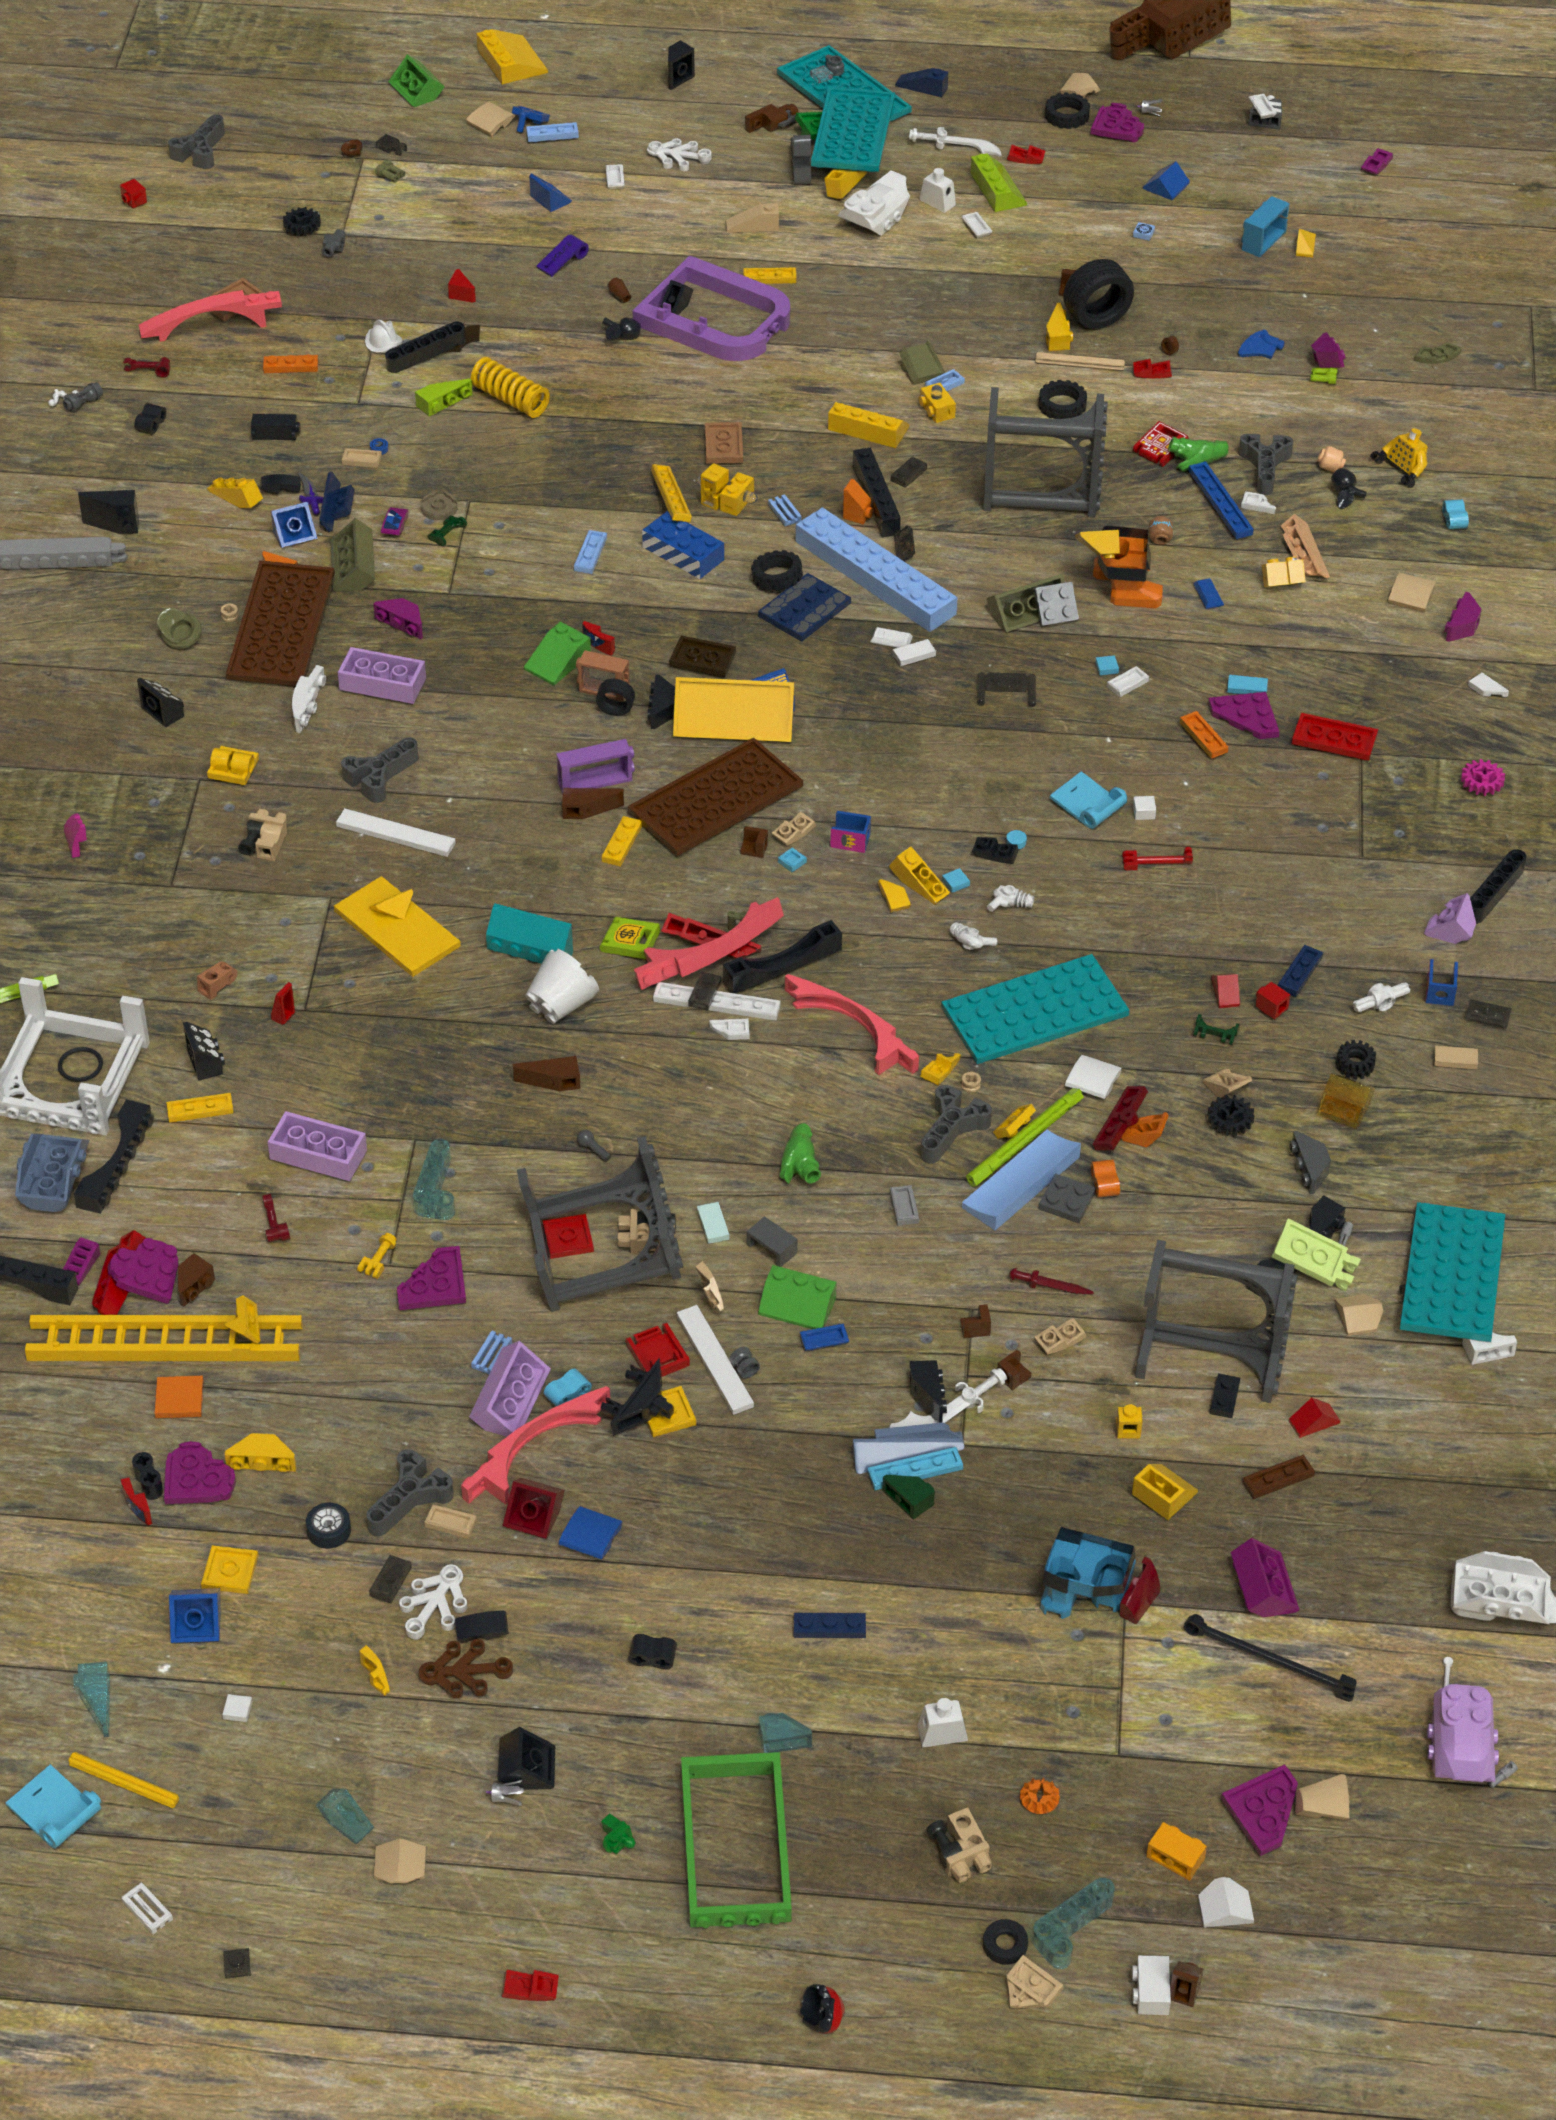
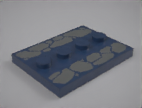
[758,573,851,642]

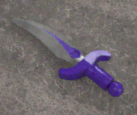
[298,473,323,515]

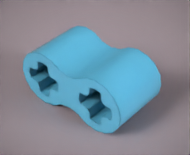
[1442,499,1469,529]
[544,1368,592,1407]

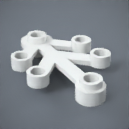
[647,138,712,171]
[399,1564,467,1640]

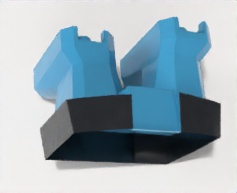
[1040,1527,1136,1619]

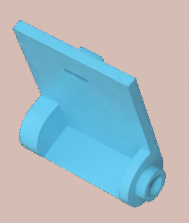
[1049,771,1127,829]
[6,1764,101,1849]

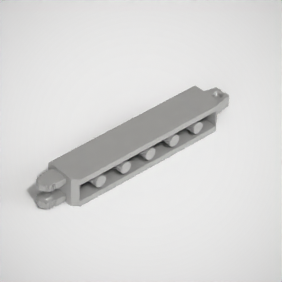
[0,537,128,569]

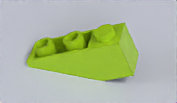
[415,379,473,417]

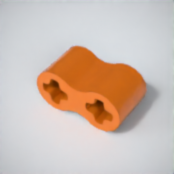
[1091,1159,1120,1198]

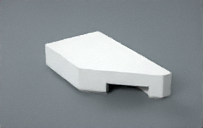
[1241,491,1276,514]
[1468,673,1509,697]
[709,1019,750,1040]

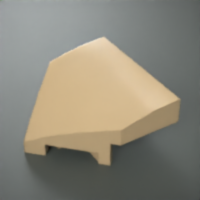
[1060,73,1100,98]
[696,1261,724,1311]
[1007,1955,1064,2008]

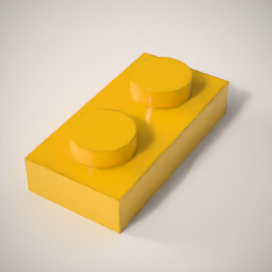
[993,1104,1036,1139]

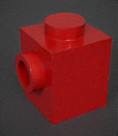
[120,178,147,209]
[1255,982,1290,1020]

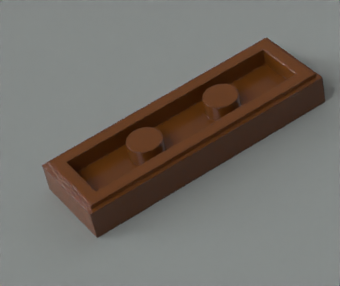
[1242,1454,1315,1499]

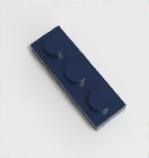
[1278,945,1323,997]
[794,1613,866,1638]

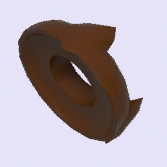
[341,139,363,156]

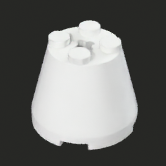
[525,949,599,1024]

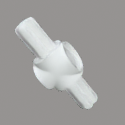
[1353,983,1410,1012]

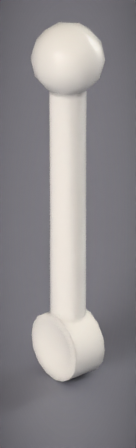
[1443,1657,1453,1687]

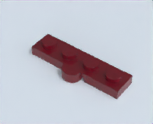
[1093,1086,1148,1151]

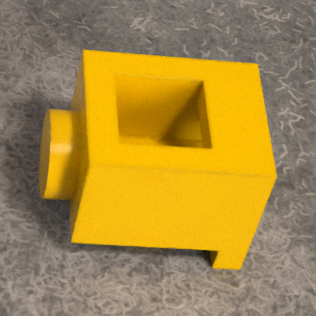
[1116,1404,1143,1439]

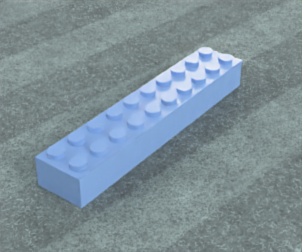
[796,507,957,632]

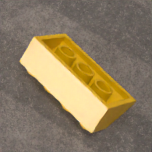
[828,402,910,448]

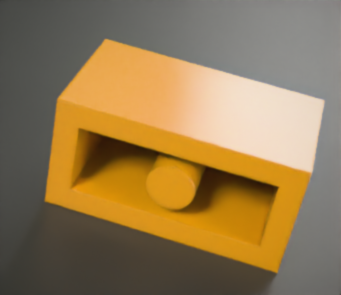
[1146,1822,1207,1881]

